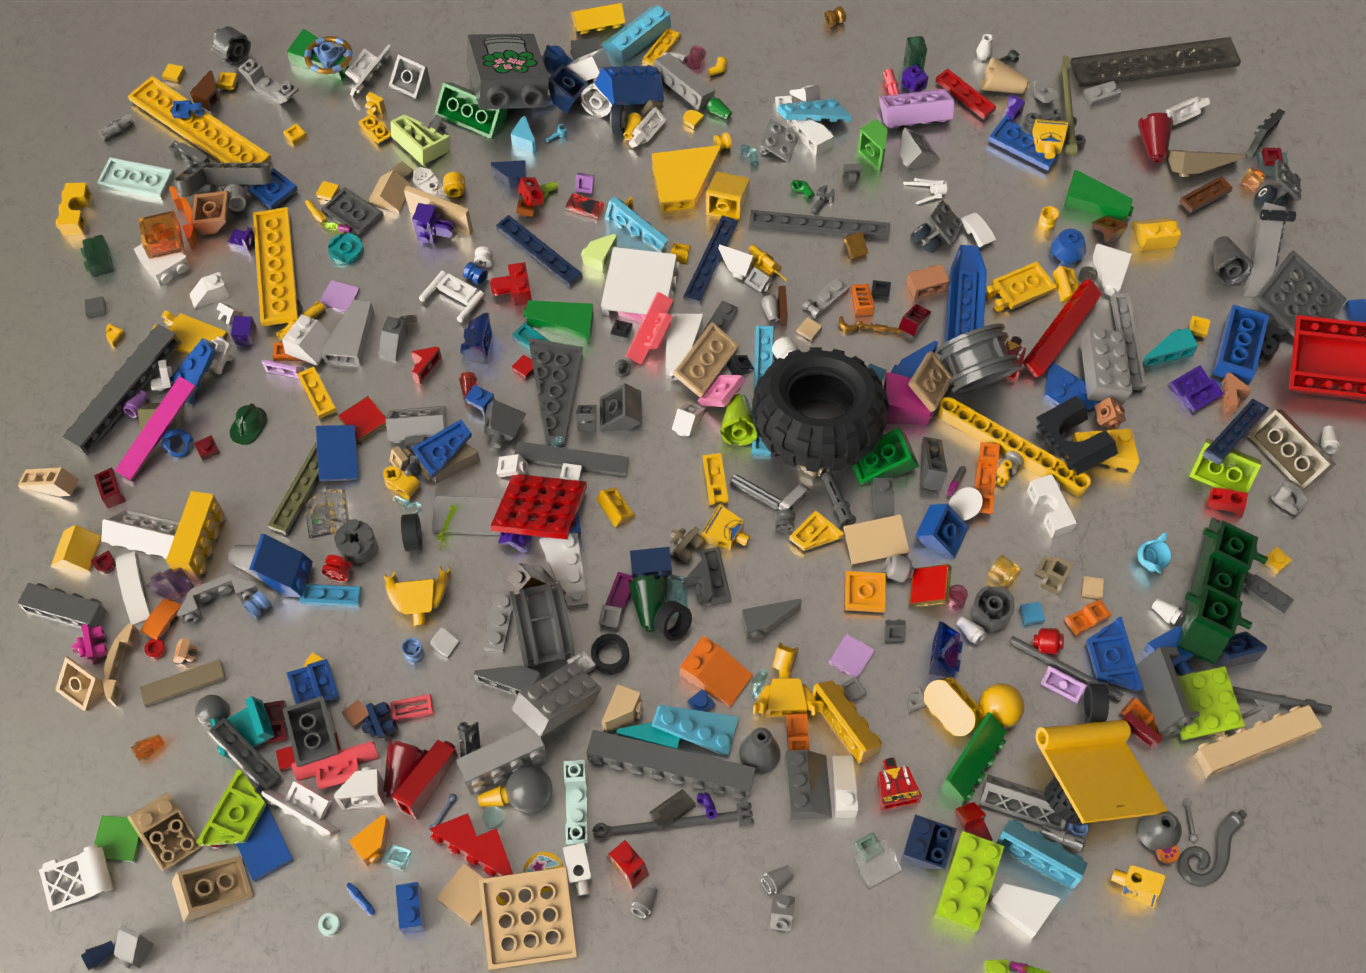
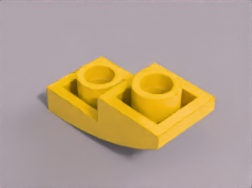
[359,113,391,144]

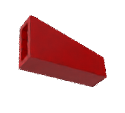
[392,740,458,820]

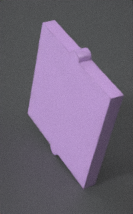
[320,280,360,312]
[828,634,875,679]

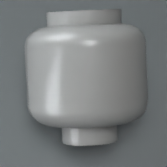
[883,554,914,583]

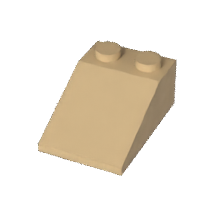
[172,856,253,922]

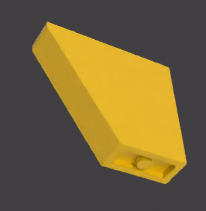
[652,145,720,213]

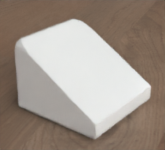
[430,627,460,658]

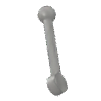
[1182,798,1198,842]

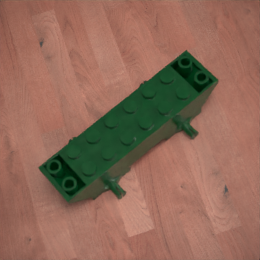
[1177,517,1268,664]

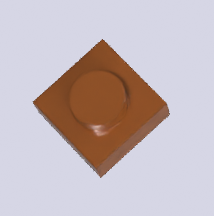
[516,199,536,217]

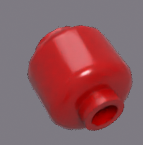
[1034,628,1064,655]

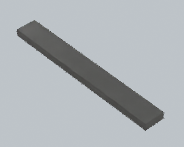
[749,210,890,241]

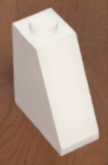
[1092,244,1132,296]
[988,883,1060,938]

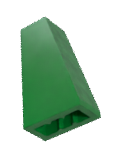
[287,29,349,81]
[1064,170,1134,222]
[523,300,594,344]

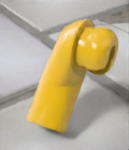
[996,460,1012,487]

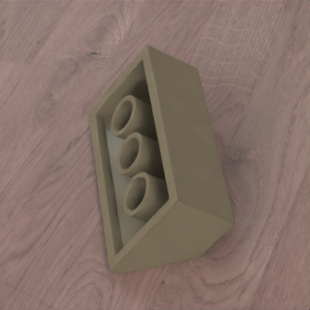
[1248,409,1336,491]

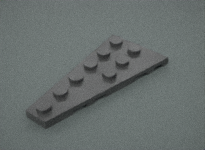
[529,338,583,445]

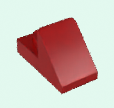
[411,346,442,384]
[955,802,993,841]

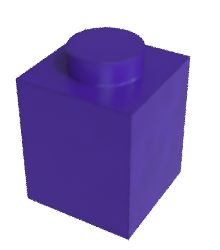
[231,316,256,346]

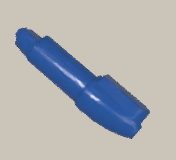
[347,883,375,915]

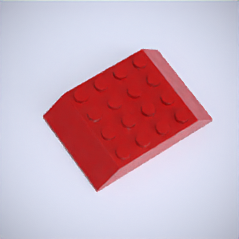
[1289,315,1366,401]

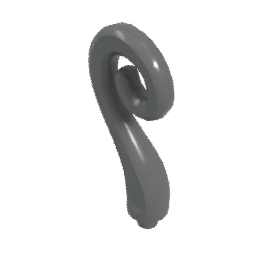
[1179,809,1247,885]

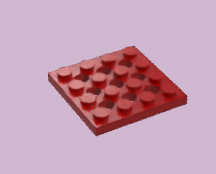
[491,474,587,540]

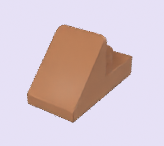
[1222,373,1251,415]

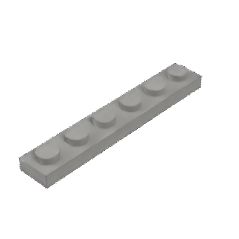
[1110,294,1147,390]

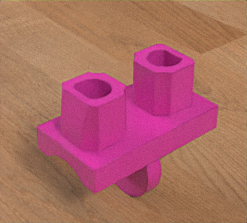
[72,624,108,665]

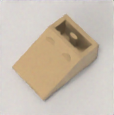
[127,792,201,871]

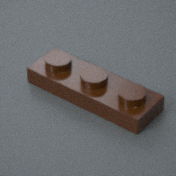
[1179,176,1233,214]

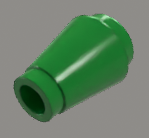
[707,97,732,120]

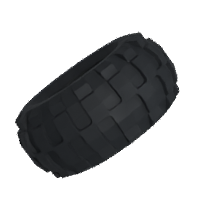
[752,347,889,472]

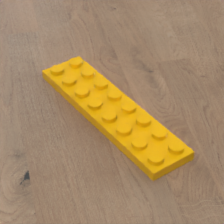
[253,207,298,327]

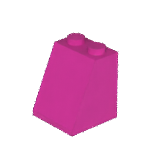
[883,372,933,425]

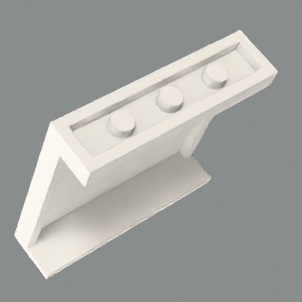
[601,247,680,316]

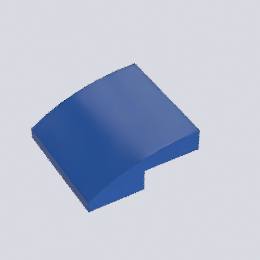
[286,659,339,704]

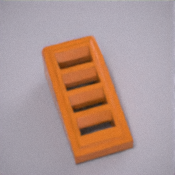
[851,284,875,317]

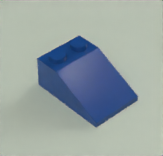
[249,534,313,597]

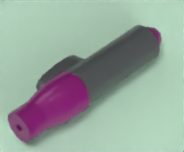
[947,466,966,496]

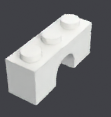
[1027,474,1077,538]

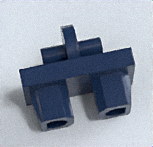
[361,702,399,742]

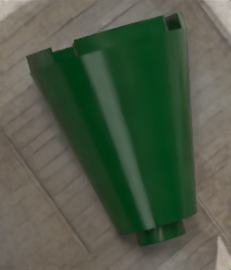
[628,576,668,632]

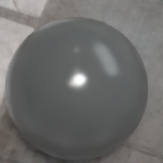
[506,766,552,813]

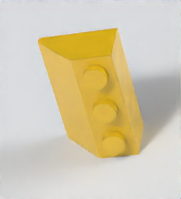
[571,3,625,34]

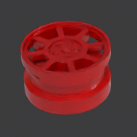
[321,555,353,582]

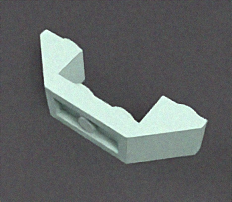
[564,760,588,846]

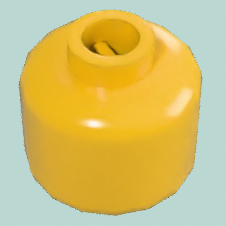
[443,172,466,198]

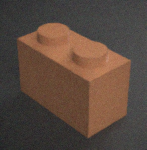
[906,264,950,300]

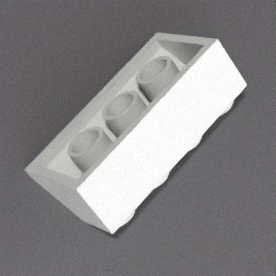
[102,508,180,559]

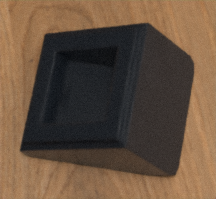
[727,355,754,375]

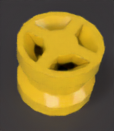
[713,132,732,152]

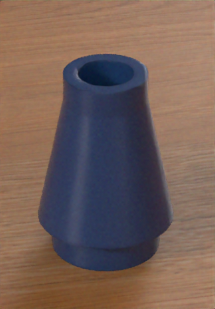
[81,940,115,970]

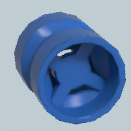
[463,262,488,286]

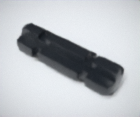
[1259,209,1296,222]

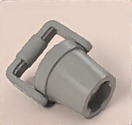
[219,184,249,211]

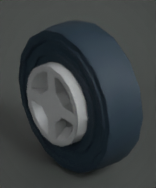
[610,105,626,135]

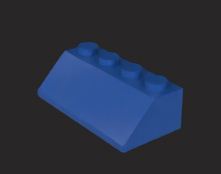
[595,65,664,105]

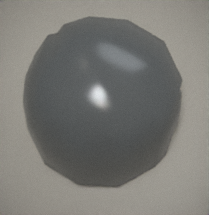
[195,695,230,726]

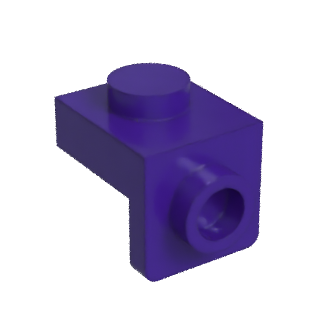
[498,532,532,553]

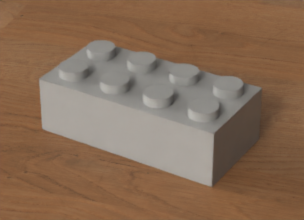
[1080,327,1132,405]
[512,662,602,737]
[456,726,547,795]

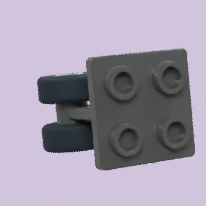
[1255,159,1302,207]
[911,200,964,252]

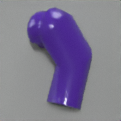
[697,792,717,819]

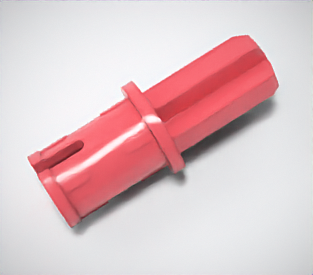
[883,69,900,95]

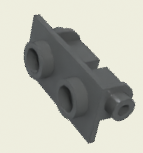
[457,722,481,757]

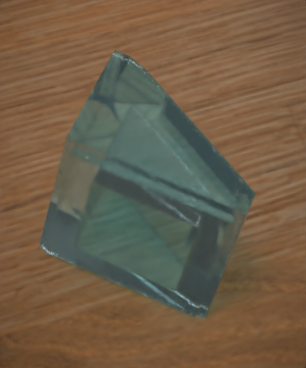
[382,844,412,872]

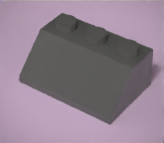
[785,750,832,820]

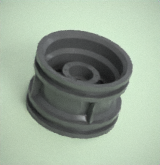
[936,323,1021,394]
[509,581,575,667]

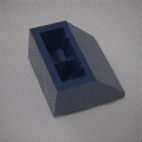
[901,814,957,870]

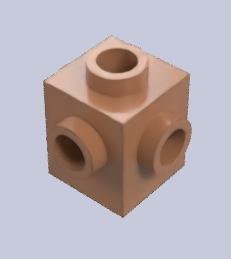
[1094,397,1126,429]

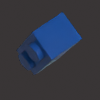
[396,882,425,935]

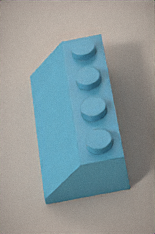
[601,5,671,64]
[996,819,1088,890]

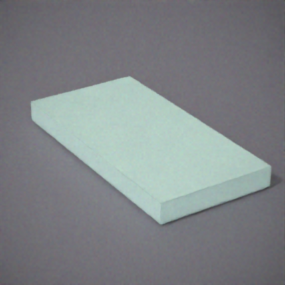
[96,157,175,200]

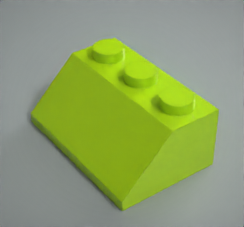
[1189,438,1261,493]

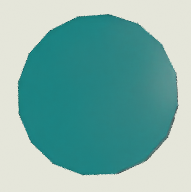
[328,233,364,265]

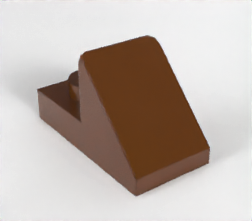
[1092,216,1128,245]

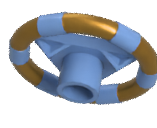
[304,36,353,74]

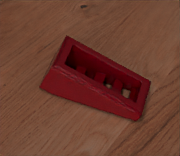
[899,304,931,336]
[94,467,125,508]

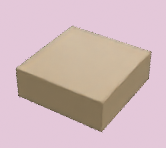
[797,317,822,342]
[1081,576,1104,599]

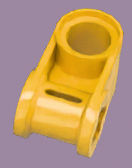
[383,466,421,500]
[773,642,799,671]

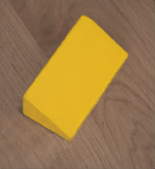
[1052,266,1079,302]
[596,487,636,527]

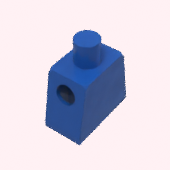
[1143,625,1194,676]

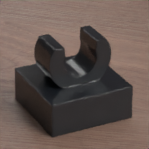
[610,320,633,342]

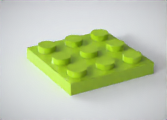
[1177,666,1245,741]

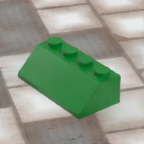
[434,82,509,139]
[940,712,1006,806]

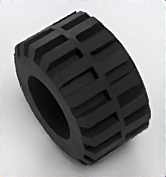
[1044,776,1088,826]

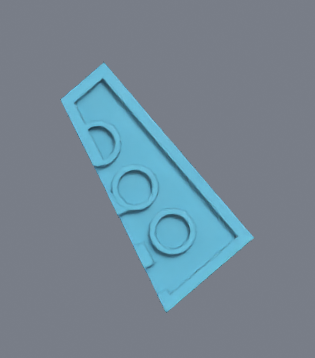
[652,705,739,756]

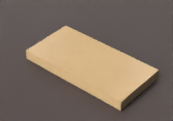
[404,186,473,235]
[672,322,740,397]

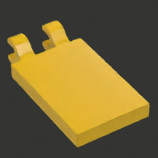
[985,261,1057,313]
[152,310,228,355]

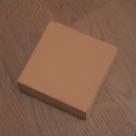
[341,700,370,729]

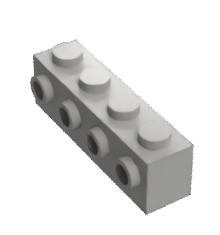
[653,53,715,110]

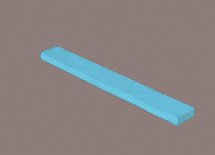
[752,325,774,456]

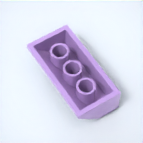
[879,88,954,128]

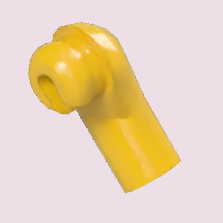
[708,57,728,77]

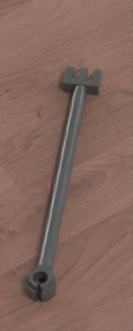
[592,802,754,842]

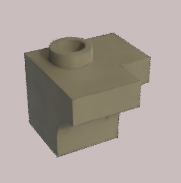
[1035,555,1074,596]

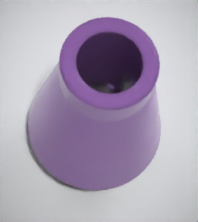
[123,391,149,418]

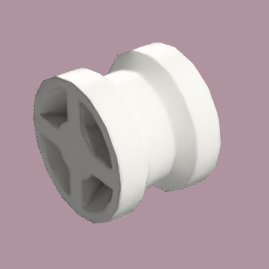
[474,247,493,269]

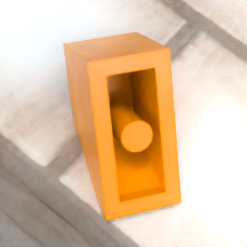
[349,814,390,866]

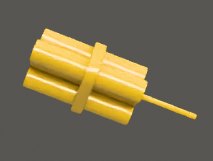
[749,244,788,282]

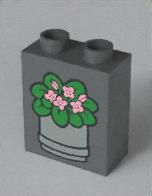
[467,33,549,109]

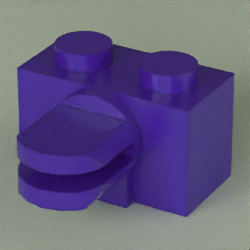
[412,203,455,244]

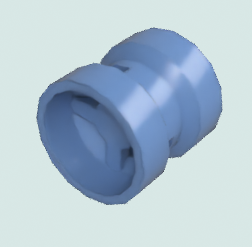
[243,591,272,619]
[401,638,425,664]

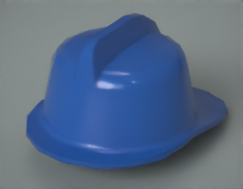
[542,45,573,74]

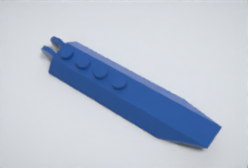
[946,245,987,342]

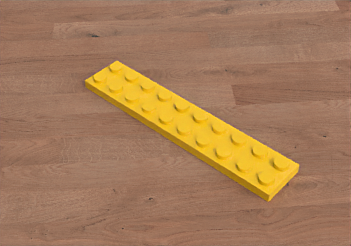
[128,76,271,163]

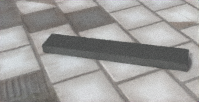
[514,441,629,477]

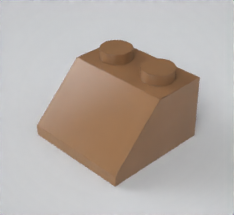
[191,191,229,236]

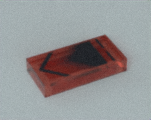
[565,193,604,220]

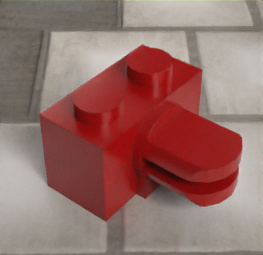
[490,262,532,306]

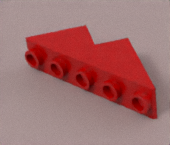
[429,813,513,877]

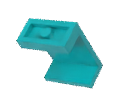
[210,696,275,760]

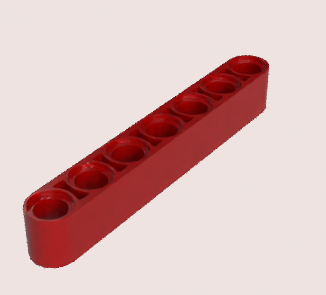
[1023,279,1102,377]

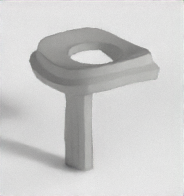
[1271,481,1309,515]

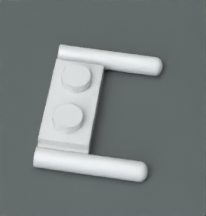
[419,270,485,322]

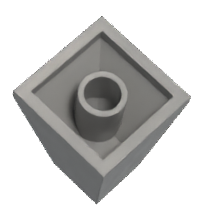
[899,128,940,170]

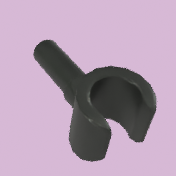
[999,50,1020,63]

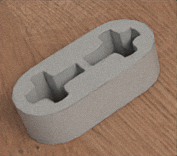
[778,484,810,511]

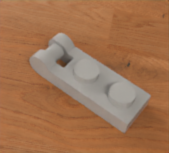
[802,277,850,319]

